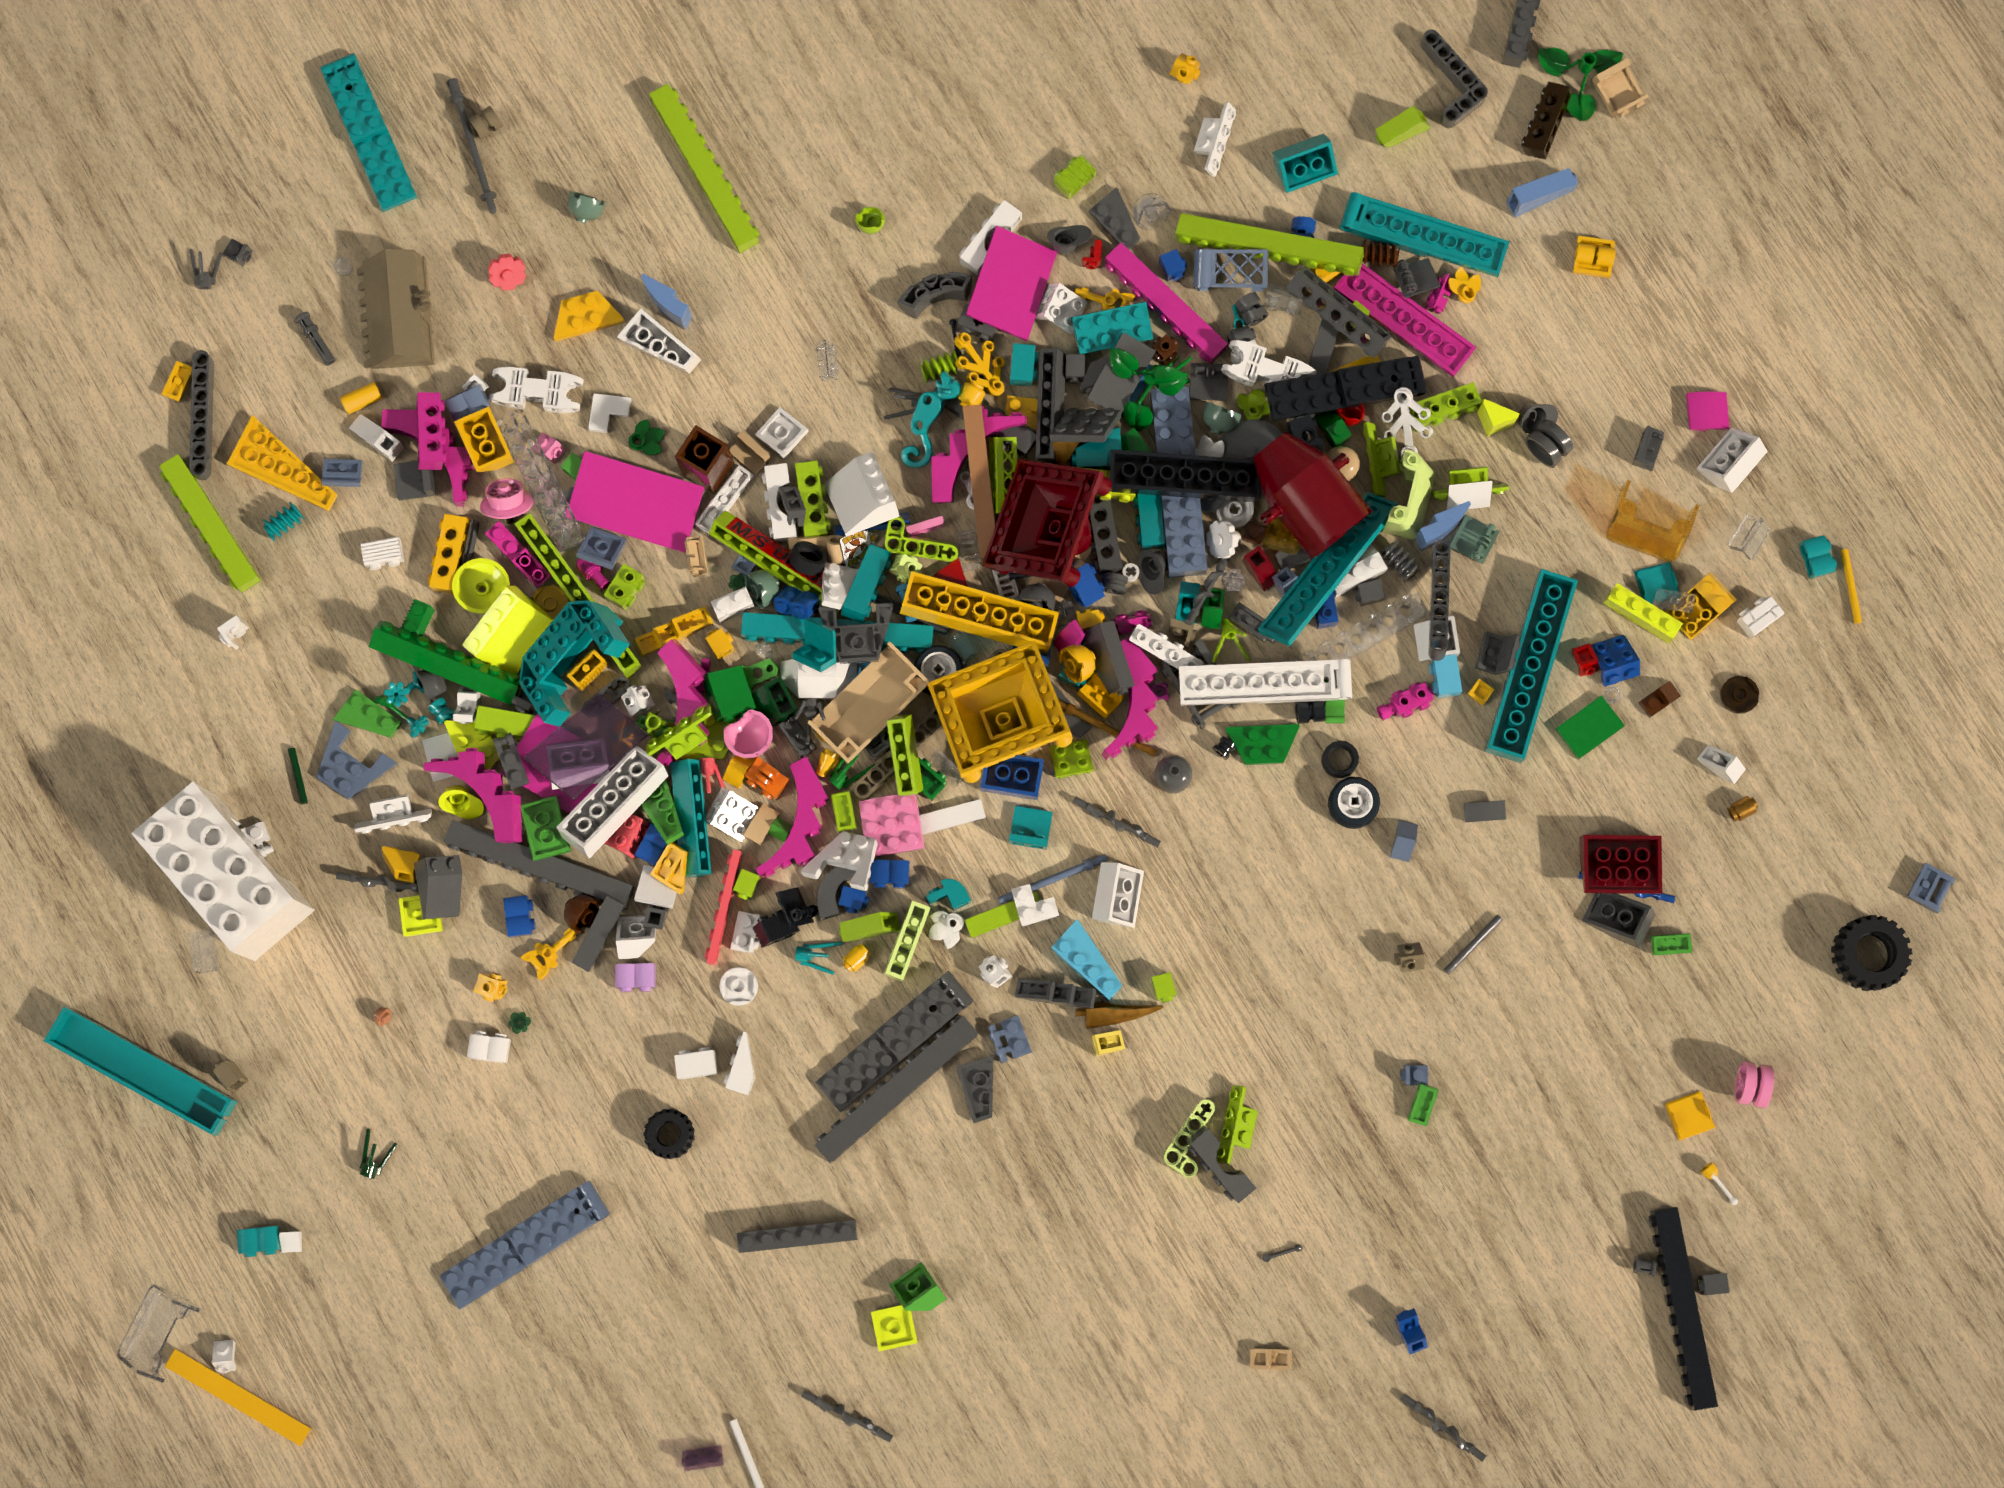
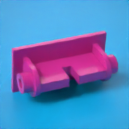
[1425,274,1452,314]
[1112,610,1152,635]

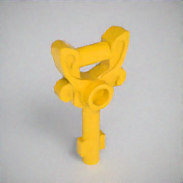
[1075,287,1135,310]
[521,928,577,980]

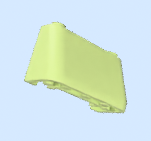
[1382,449,1435,539]

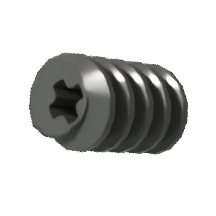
[1380,540,1420,583]

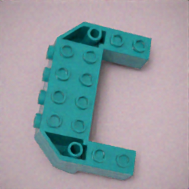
[519,600,630,727]

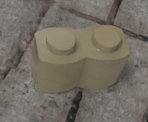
[212,1060,248,1092]

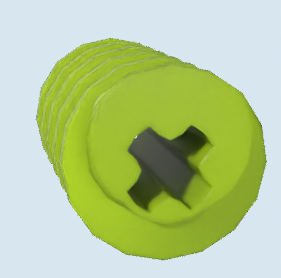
[918,350,958,383]

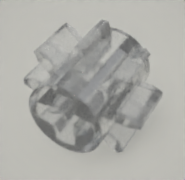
[1222,568,1245,592]

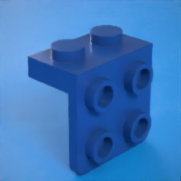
[1591,635,1640,687]

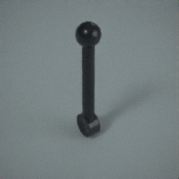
[949,319,961,357]

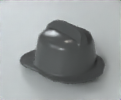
[1047,225,1092,254]
[1517,404,1558,434]
[1138,550,1168,595]
[412,665,447,704]

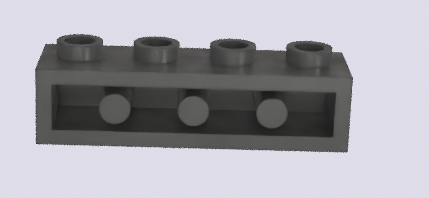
[1502,0,1540,68]

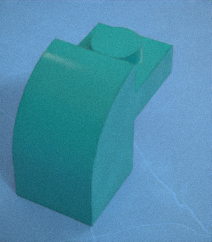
[926,879,971,911]

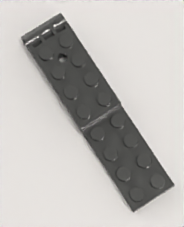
[815,971,974,1113]

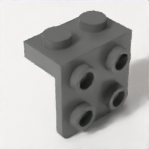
[1475,631,1521,675]

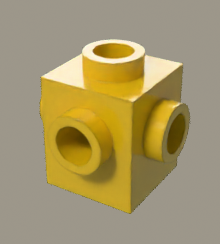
[1170,53,1201,84]
[473,972,508,1002]

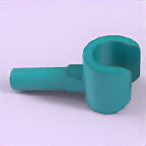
[1232,304,1245,329]

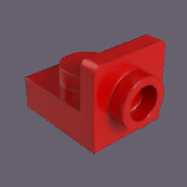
[1082,240,1102,270]
[1572,643,1598,677]

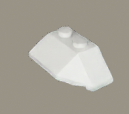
[780,658,857,699]

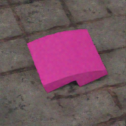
[1686,392,1729,431]

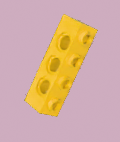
[428,514,469,594]

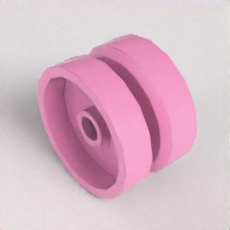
[1735,1061,1774,1108]

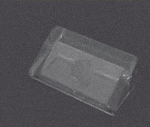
[1652,589,1696,613]
[929,749,964,787]

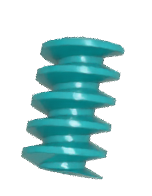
[263,502,306,541]

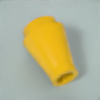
[815,748,839,778]

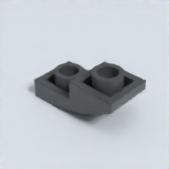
[1464,800,1506,822]

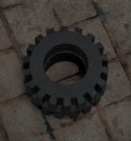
[643,1109,695,1159]

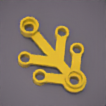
[954,332,1005,396]

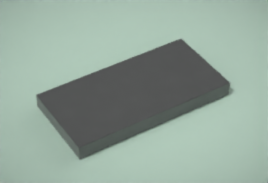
[1086,332,1156,414]

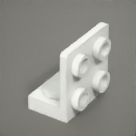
[1035,283,1087,334]
[706,787,760,841]

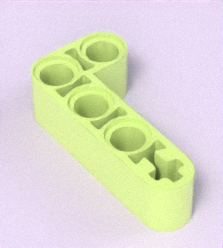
[1163,1099,1215,1178]

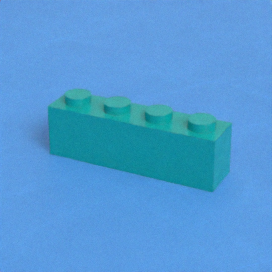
[1133,494,1165,550]
[841,544,893,623]

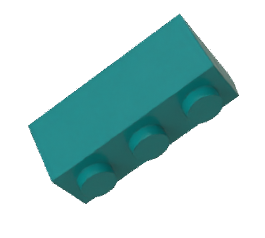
[1272,133,1338,193]

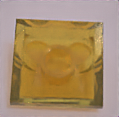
[1262,517,1301,554]

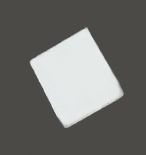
[279,1232,302,1253]

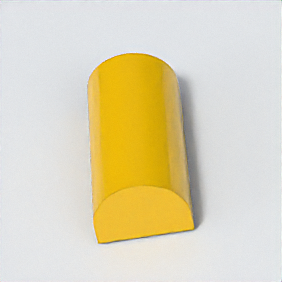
[340,381,383,414]

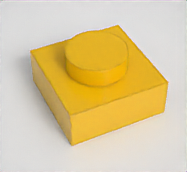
[1467,679,1495,706]

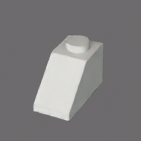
[1697,744,1746,784]

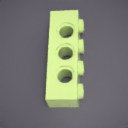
[883,900,931,981]

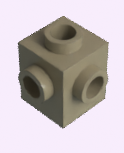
[1394,942,1424,972]

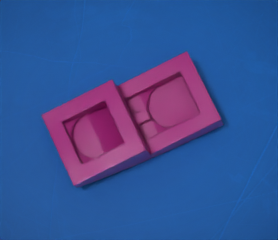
[1053,620,1085,653]

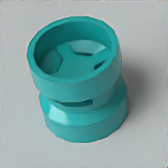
[428,697,454,724]

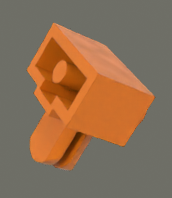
[744,757,790,801]

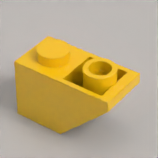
[382,846,421,883]

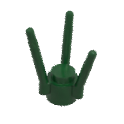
[359,1129,397,1179]

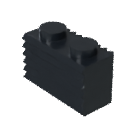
[753,910,800,948]

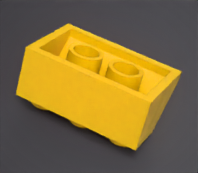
[454,407,514,472]

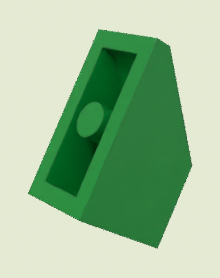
[1314,411,1352,448]
[1201,588,1225,629]

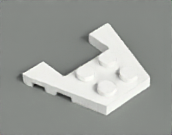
[801,831,878,891]

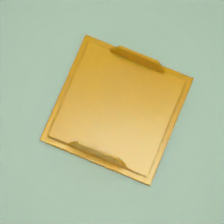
[1664,1091,1716,1141]

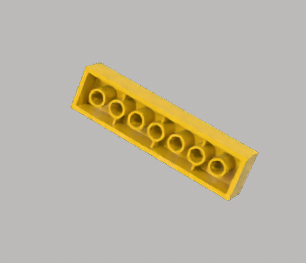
[900,571,1059,655]

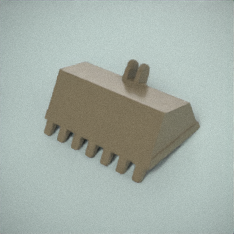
[357,249,435,369]

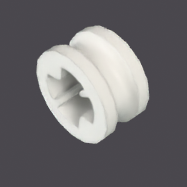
[1122,563,1139,582]

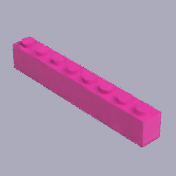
[1105,243,1228,364]

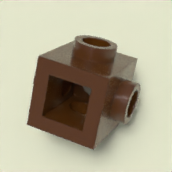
[1152,334,1179,365]

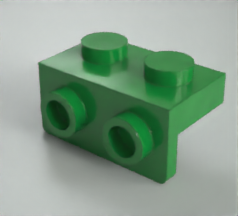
[919,758,947,801]

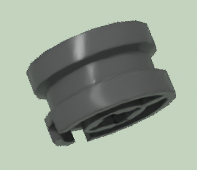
[1102,572,1128,595]

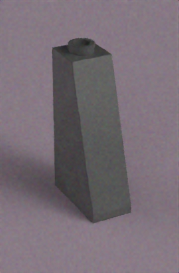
[1081,621,1135,696]

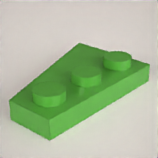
[333,689,402,738]

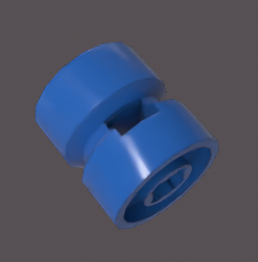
[1291,216,1316,238]

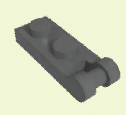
[493,732,529,790]

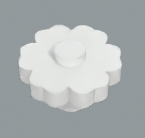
[1206,520,1241,559]

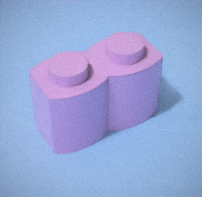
[615,963,656,992]

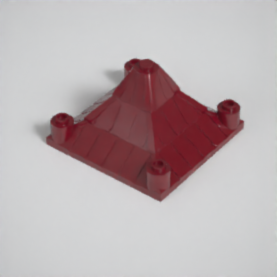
[982,459,1112,587]

